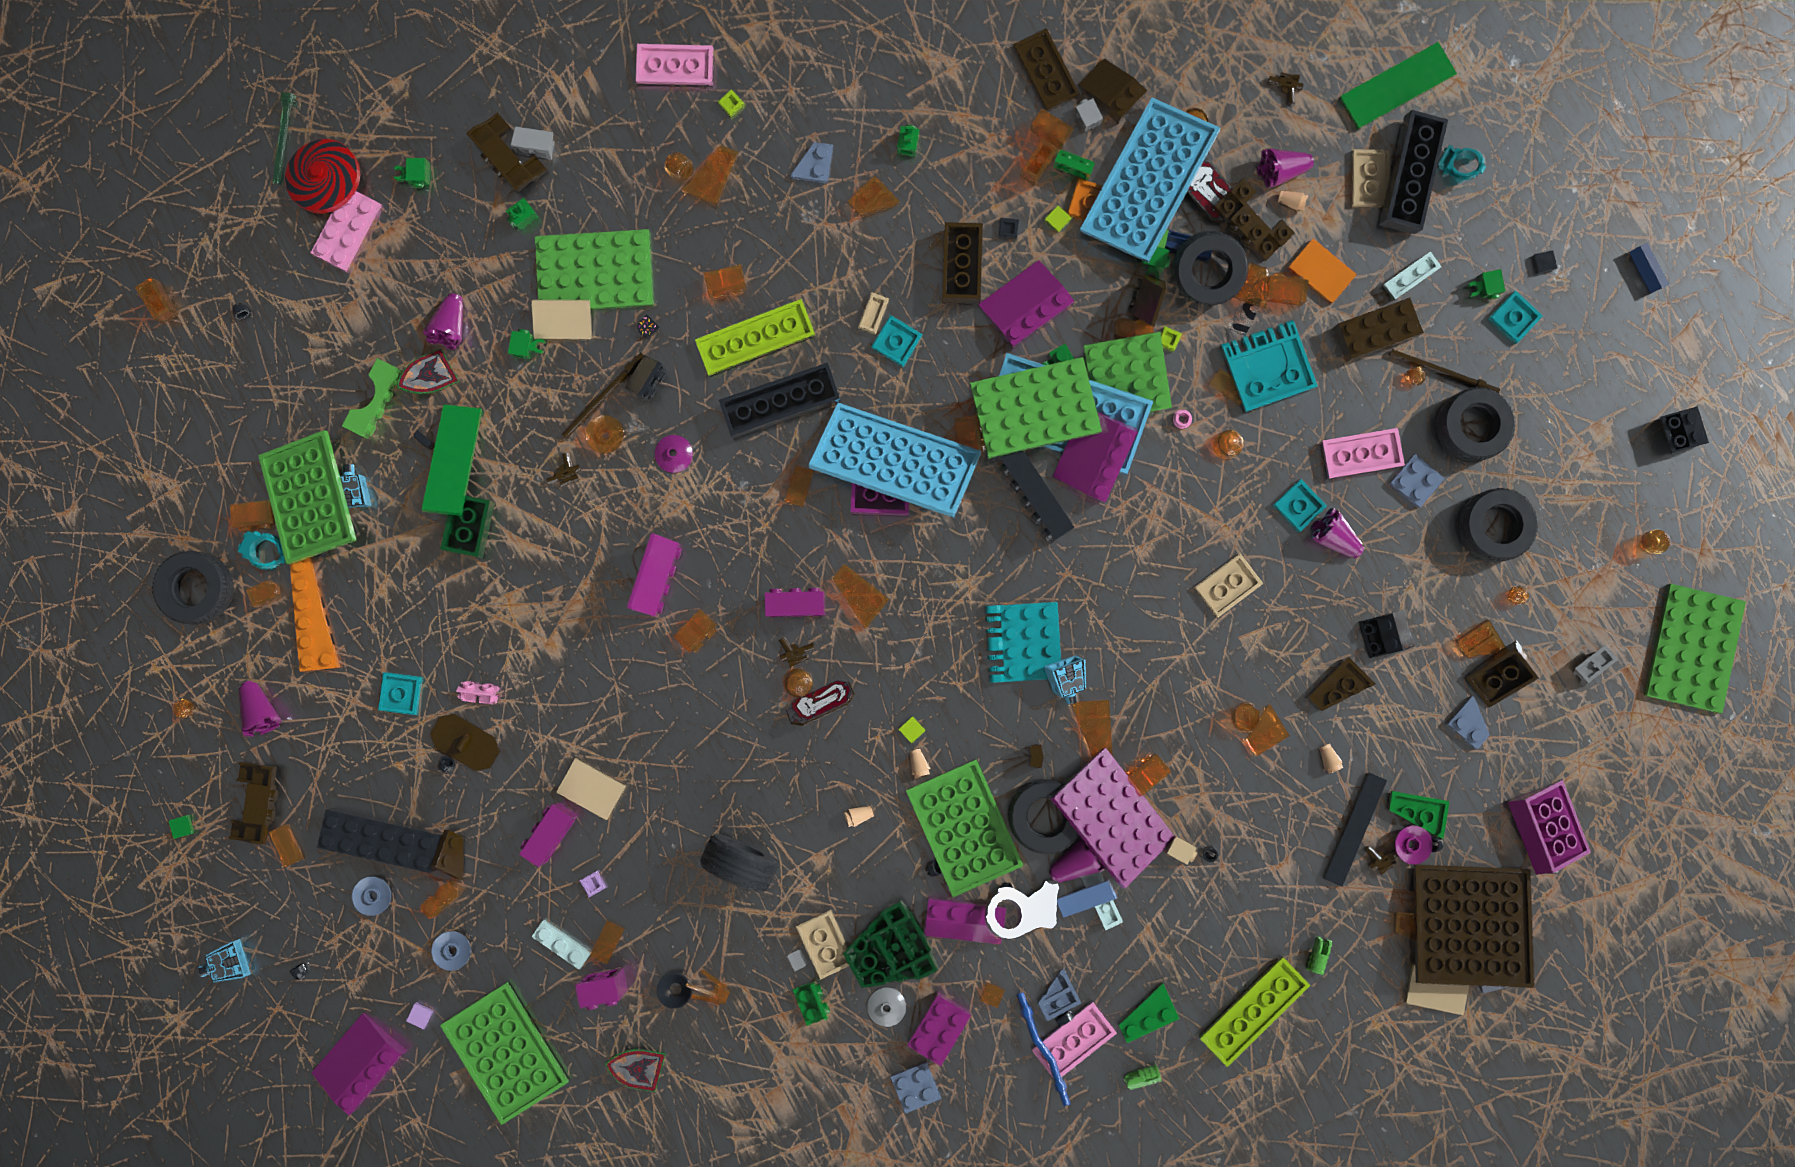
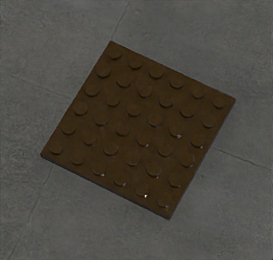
[1413,864,1535,988]

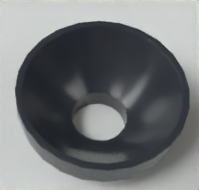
[657,973,692,1009]

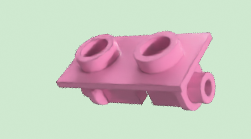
[456,681,500,704]

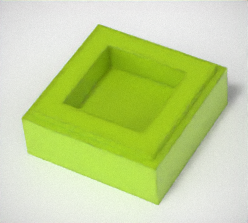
[718,89,745,117]
[1045,206,1072,233]
[1161,326,1182,352]
[899,716,926,744]

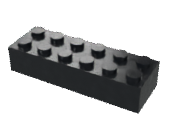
[1379,110,1448,235]
[719,362,841,439]
[992,451,1075,543]
[317,808,443,873]

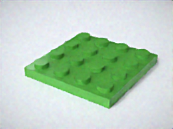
[1084,331,1172,412]

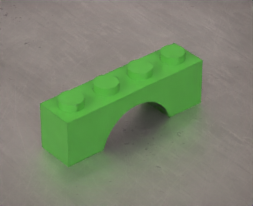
[342,358,403,439]

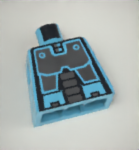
[340,464,371,508]
[1044,655,1086,704]
[198,939,251,982]

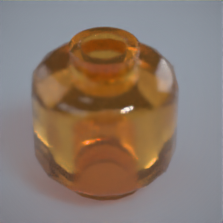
[665,152,694,181]
[1640,529,1670,555]

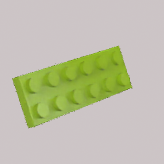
[695,299,815,376]
[1199,956,1311,1067]

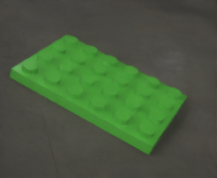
[535,229,654,310]
[970,357,1102,459]
[258,430,356,564]
[1644,584,1746,713]
[906,759,1024,897]
[440,982,569,1125]

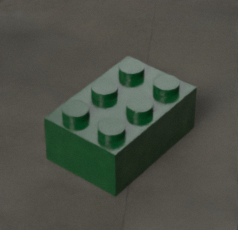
[440,496,495,559]

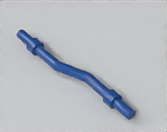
[1017,992,1070,1107]

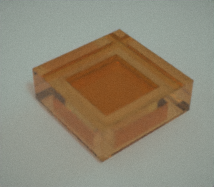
[980,982,1005,1008]

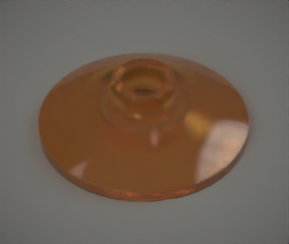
[585,415,624,453]

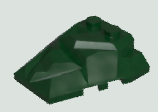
[843,900,939,988]

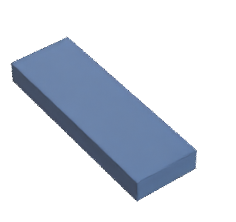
[1057,880,1117,918]

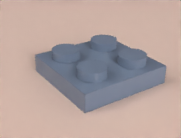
[1389,454,1445,508]
[891,1061,941,1114]

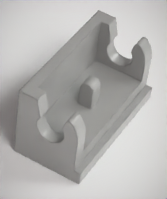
[511,127,554,160]
[1573,645,1619,687]

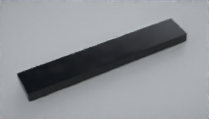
[1323,772,1387,887]

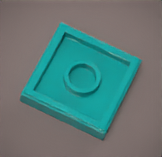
[1488,290,1543,345]
[871,315,923,367]
[1273,479,1327,533]
[378,672,423,715]

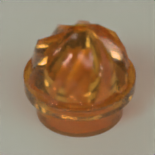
[1407,366,1426,385]
[1508,586,1529,605]
[173,699,194,719]

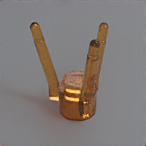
[686,970,730,1005]

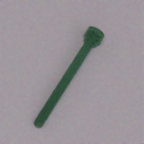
[273,92,297,184]

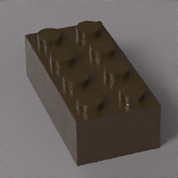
[942,222,983,304]
[1333,297,1424,363]

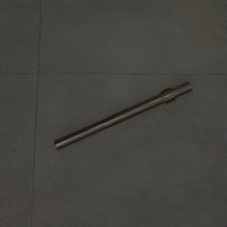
[1389,349,1500,393]
[562,352,644,439]

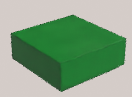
[169,815,194,839]

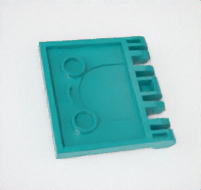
[1220,320,1318,412]
[985,602,1061,683]

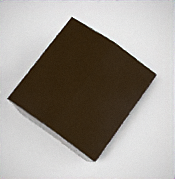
[1028,744,1044,769]

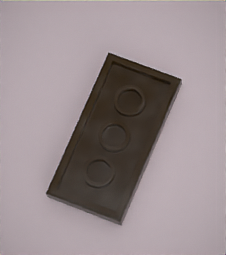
[1013,28,1080,113]

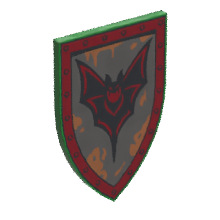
[397,348,459,394]
[605,1049,665,1092]

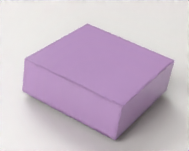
[580,871,606,897]
[407,1002,434,1029]

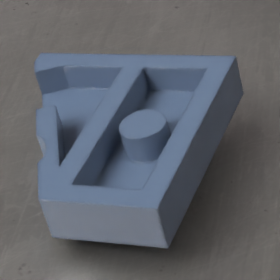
[791,142,833,184]
[1446,696,1490,750]
[1038,969,1081,1021]

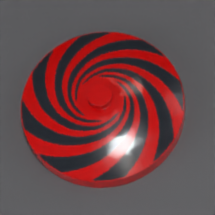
[285,139,360,213]

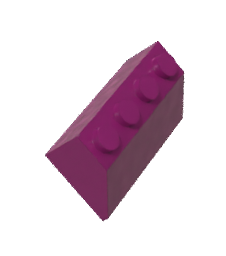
[924,897,1006,945]

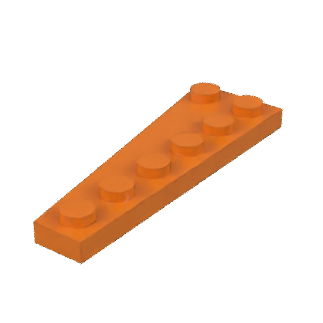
[290,557,340,672]

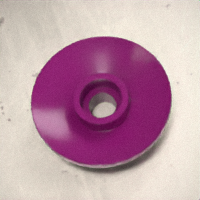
[655,435,693,473]
[1394,825,1432,865]

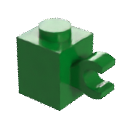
[897,125,920,156]
[394,158,430,188]
[506,198,538,231]
[1140,247,1171,279]
[1467,269,1506,300]
[508,329,546,360]
[1042,344,1074,365]

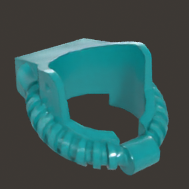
[1438,145,1486,183]
[238,531,286,570]

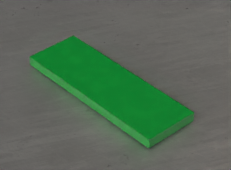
[1339,41,1457,130]
[422,404,482,516]

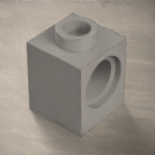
[1074,99,1103,132]

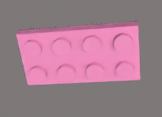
[636,44,713,85]
[311,191,381,271]
[1321,428,1405,479]
[1031,1001,1117,1079]

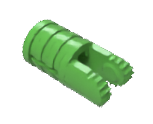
[1307,937,1332,975]
[1124,1064,1162,1090]

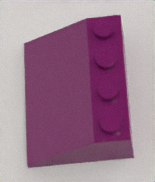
[978,260,1074,350]
[1053,412,1138,502]
[627,533,682,617]
[1508,780,1591,875]
[312,1013,407,1115]

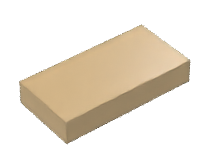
[858,292,889,335]

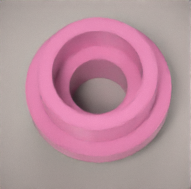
[1173,409,1192,429]

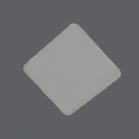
[787,949,808,971]

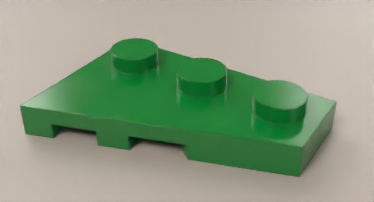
[1387,791,1450,839]
[1118,982,1180,1043]

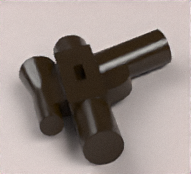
[1268,72,1304,104]
[546,453,582,487]
[778,637,816,668]
[1365,845,1398,875]

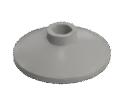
[867,987,906,1027]

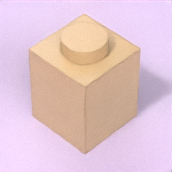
[1164,835,1197,865]

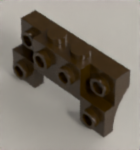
[466,112,548,193]
[1212,178,1295,262]
[228,762,278,845]

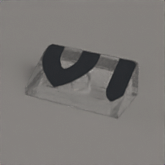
[1228,294,1263,336]

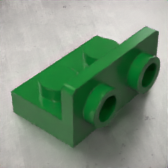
[1053,150,1095,180]
[793,980,831,1026]

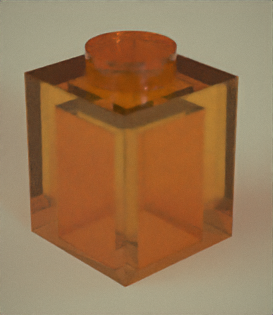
[246,580,281,608]

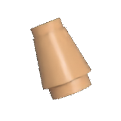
[1278,191,1308,211]
[1319,744,1343,774]
[909,749,930,779]
[844,806,874,827]

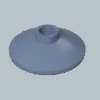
[352,877,391,916]
[432,931,471,971]

